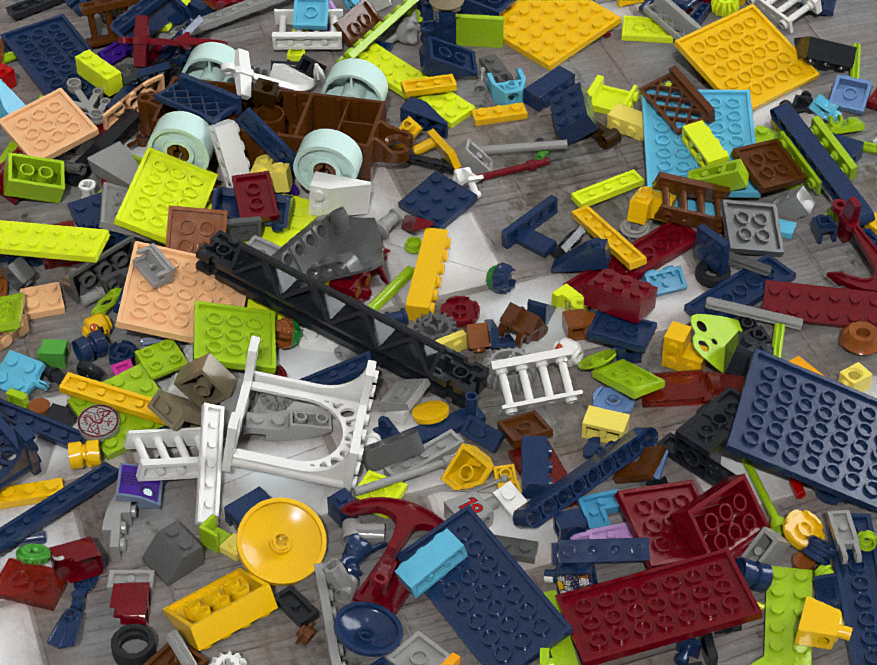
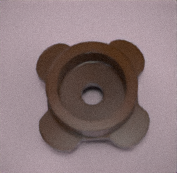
[295,622,317,646]

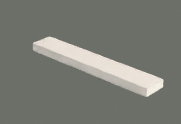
[195,403,225,526]

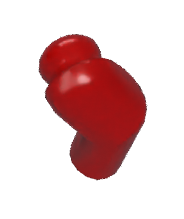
[790,478,806,499]

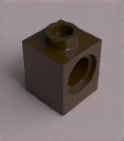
[252,77,282,108]

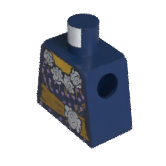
[544,562,598,594]

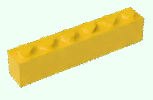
[405,228,451,321]

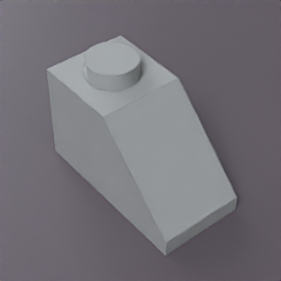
[453,138,494,173]
[771,186,816,219]
[741,527,791,565]

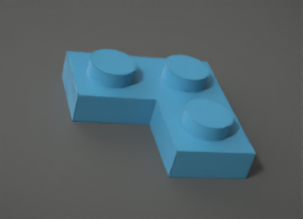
[577,489,621,530]

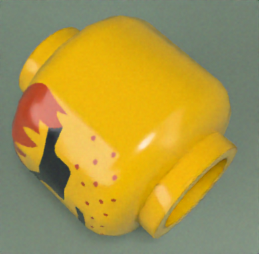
[81,313,113,338]

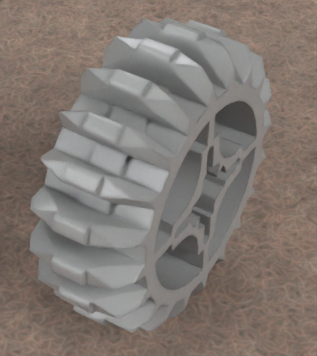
[483,347,537,394]

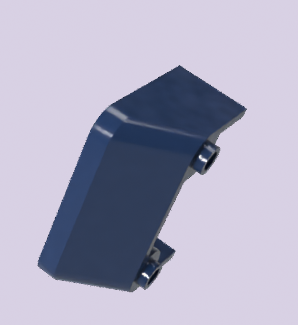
[110,0,195,58]

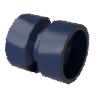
[72,329,109,362]
[735,557,773,593]

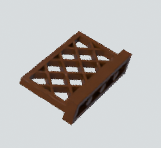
[639,65,715,136]

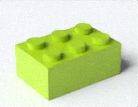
[4,152,65,204]

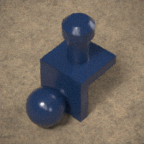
[674,637,702,665]

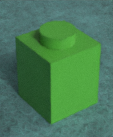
[37,339,70,369]

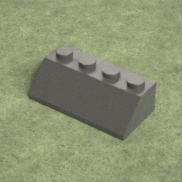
[61,235,135,304]

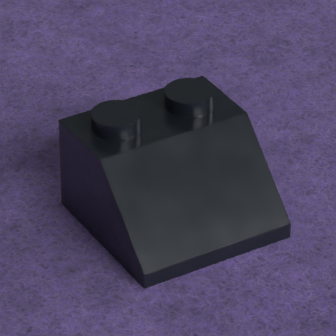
[723,331,774,383]

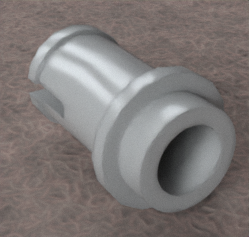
[79,286,106,307]

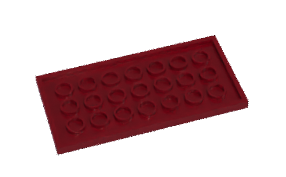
[555,548,762,665]

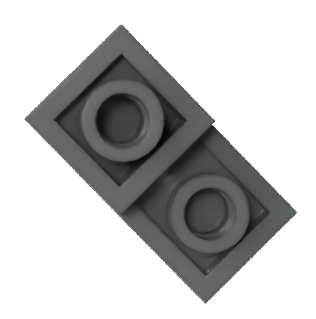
[100,267,129,294]

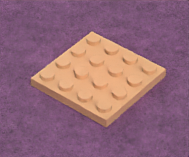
[0,88,99,159]

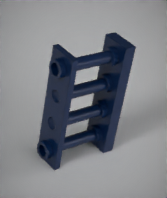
[551,537,650,566]

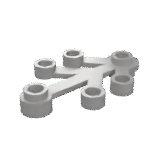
[67,78,111,125]

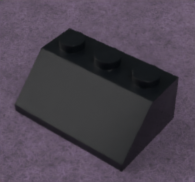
[794,36,857,71]

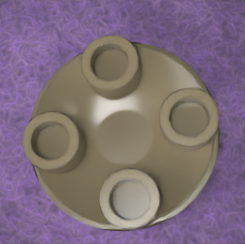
[429,0,464,12]

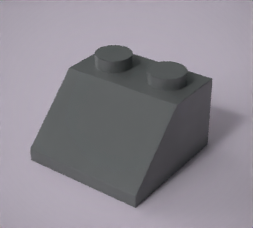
[142,521,204,586]

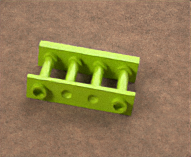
[779,115,858,195]

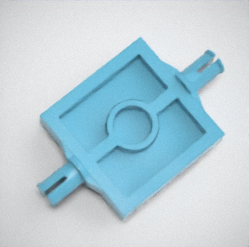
[0,350,49,396]

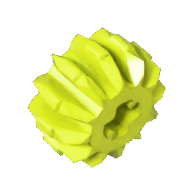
[711,0,740,18]

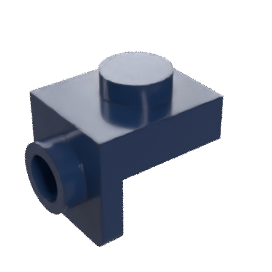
[813,573,842,609]

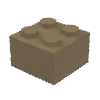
[174,353,238,410]

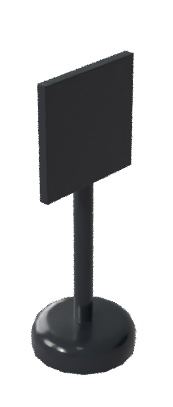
[45,361,104,427]

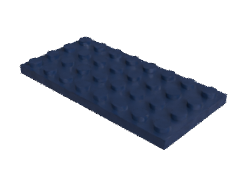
[0,14,105,102]
[396,504,574,665]

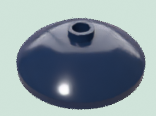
[333,602,403,657]

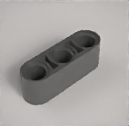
[362,429,425,471]

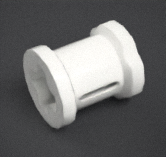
[79,179,97,199]

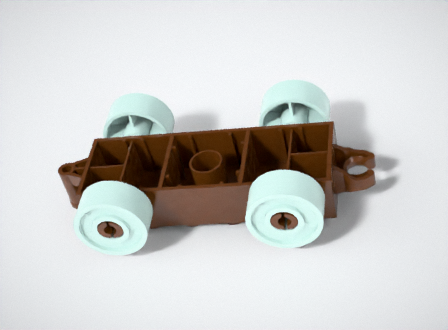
[137,42,414,191]

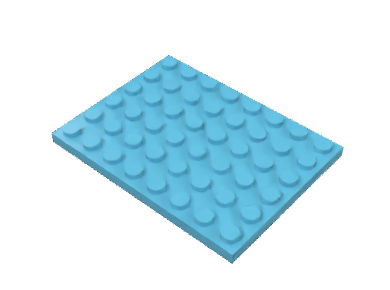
[641,89,761,198]

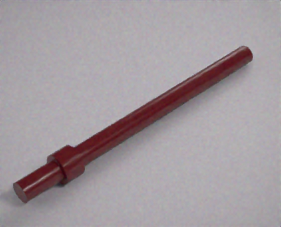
[453,158,550,183]

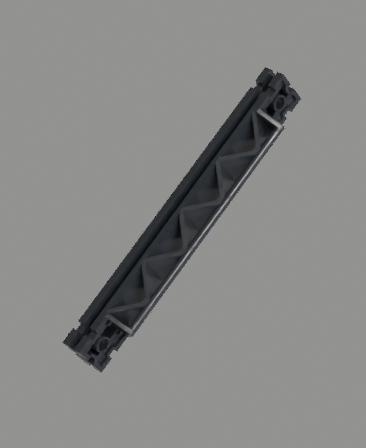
[196,230,489,408]

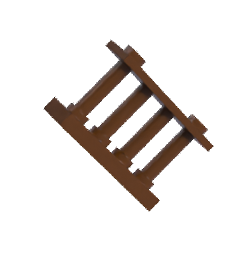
[79,0,140,48]
[652,172,730,234]

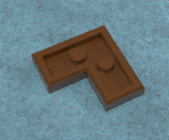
[612,445,666,484]

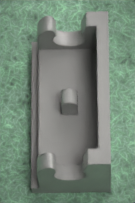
[132,243,175,289]

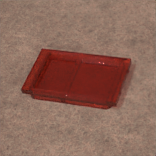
[641,370,710,408]

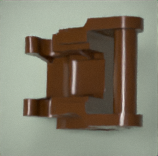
[498,302,548,347]

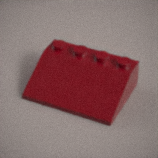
[670,473,770,559]

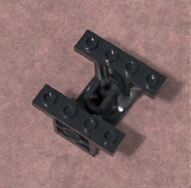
[657,386,741,486]

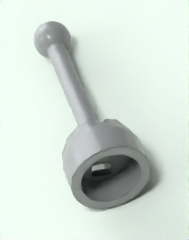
[473,67,488,97]

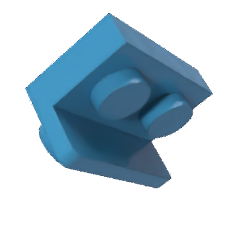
[640,265,688,297]

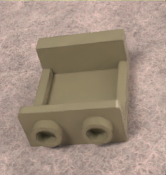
[147,389,202,432]

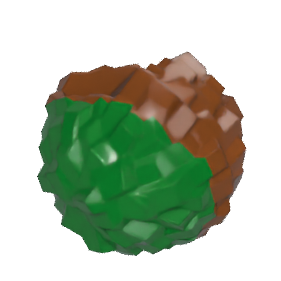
[275,317,303,349]

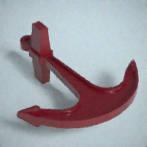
[118,15,228,67]
[826,197,877,292]
[340,497,444,598]

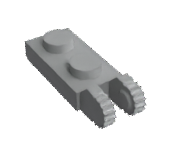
[826,510,862,564]

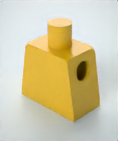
[794,596,853,650]

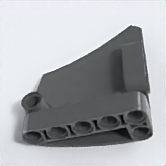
[271,207,384,282]

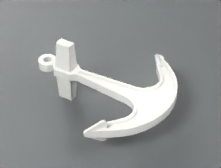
[221,48,326,100]

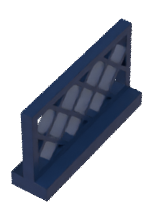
[155,73,242,125]

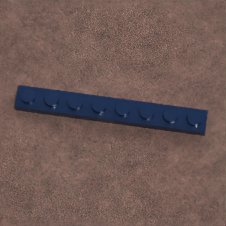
[0,462,119,553]

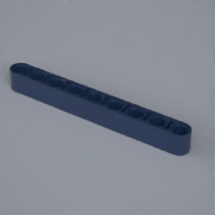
[770,102,875,227]
[513,427,658,528]

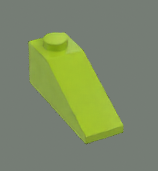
[687,158,749,191]

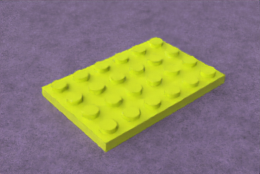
[113,147,218,244]

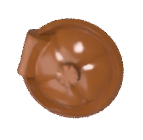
[839,321,877,355]

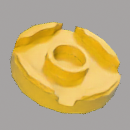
[783,509,825,550]

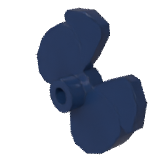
[583,437,614,459]

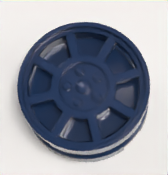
[108,340,137,366]
[801,534,838,566]

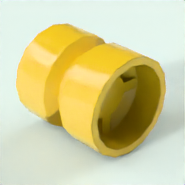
[68,439,102,470]

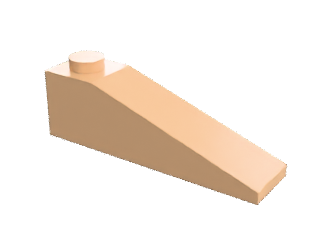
[102,74,165,130]

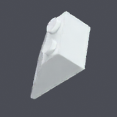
[309,171,371,216]

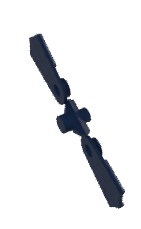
[47,557,108,649]

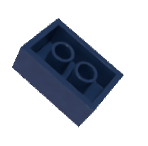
[549,82,598,145]

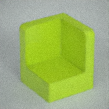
[198,514,231,554]

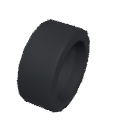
[111,624,156,665]

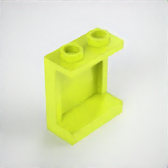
[587,75,639,115]

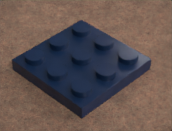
[398,171,478,229]

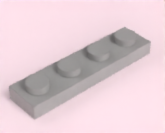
[383,429,464,482]

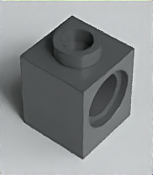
[1,256,36,291]

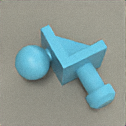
[808,93,842,122]

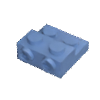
[829,74,872,115]

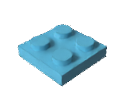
[292,0,330,30]

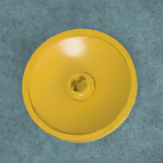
[236,497,327,586]

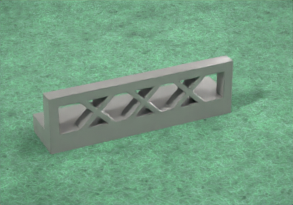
[643,0,702,40]

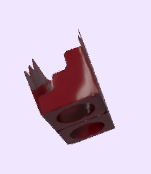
[49,536,103,583]
[110,582,151,627]

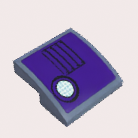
[116,463,163,509]

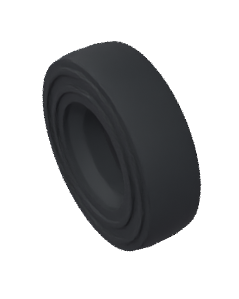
[695,261,731,288]

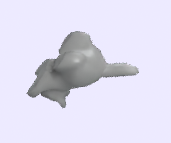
[385,11,420,45]

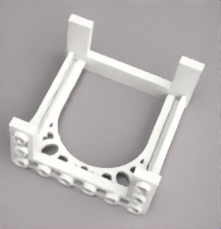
[221,336,379,492]

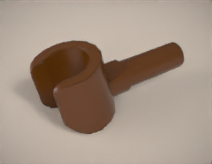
[127,134,148,148]

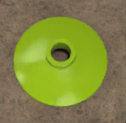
[577,349,617,370]

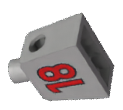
[444,491,499,528]

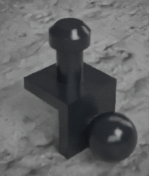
[779,90,813,114]

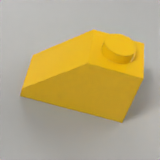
[440,443,494,491]

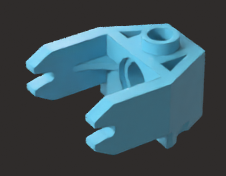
[485,68,526,105]

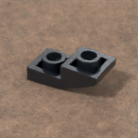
[736,317,772,344]

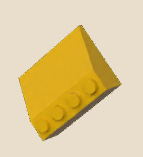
[162,567,278,651]

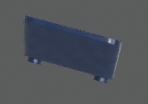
[211,187,294,231]

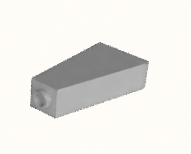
[87,141,139,188]

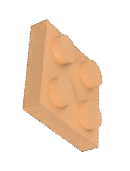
[20,282,66,320]

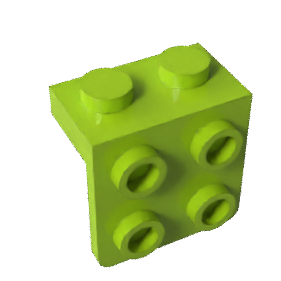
[134,338,188,380]

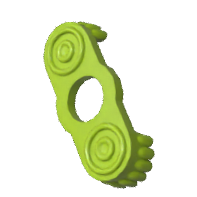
[91,287,122,315]

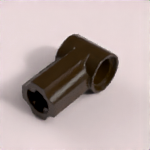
[590,120,622,150]

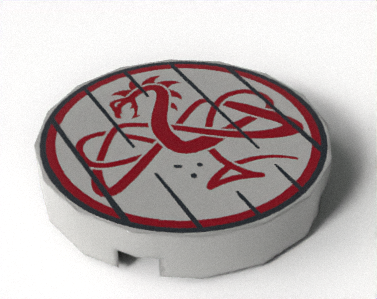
[77,404,120,442]

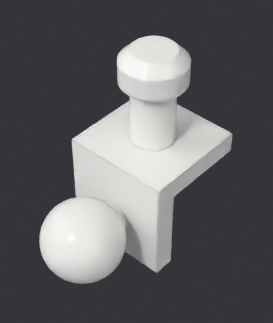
[452,167,484,199]

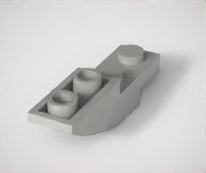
[245,410,332,441]
[102,494,137,561]

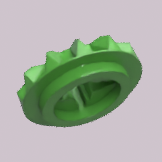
[16,543,51,566]

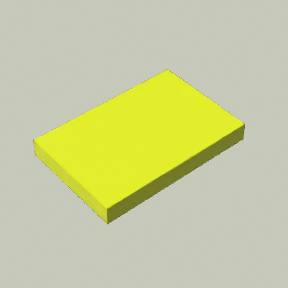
[621,15,673,44]

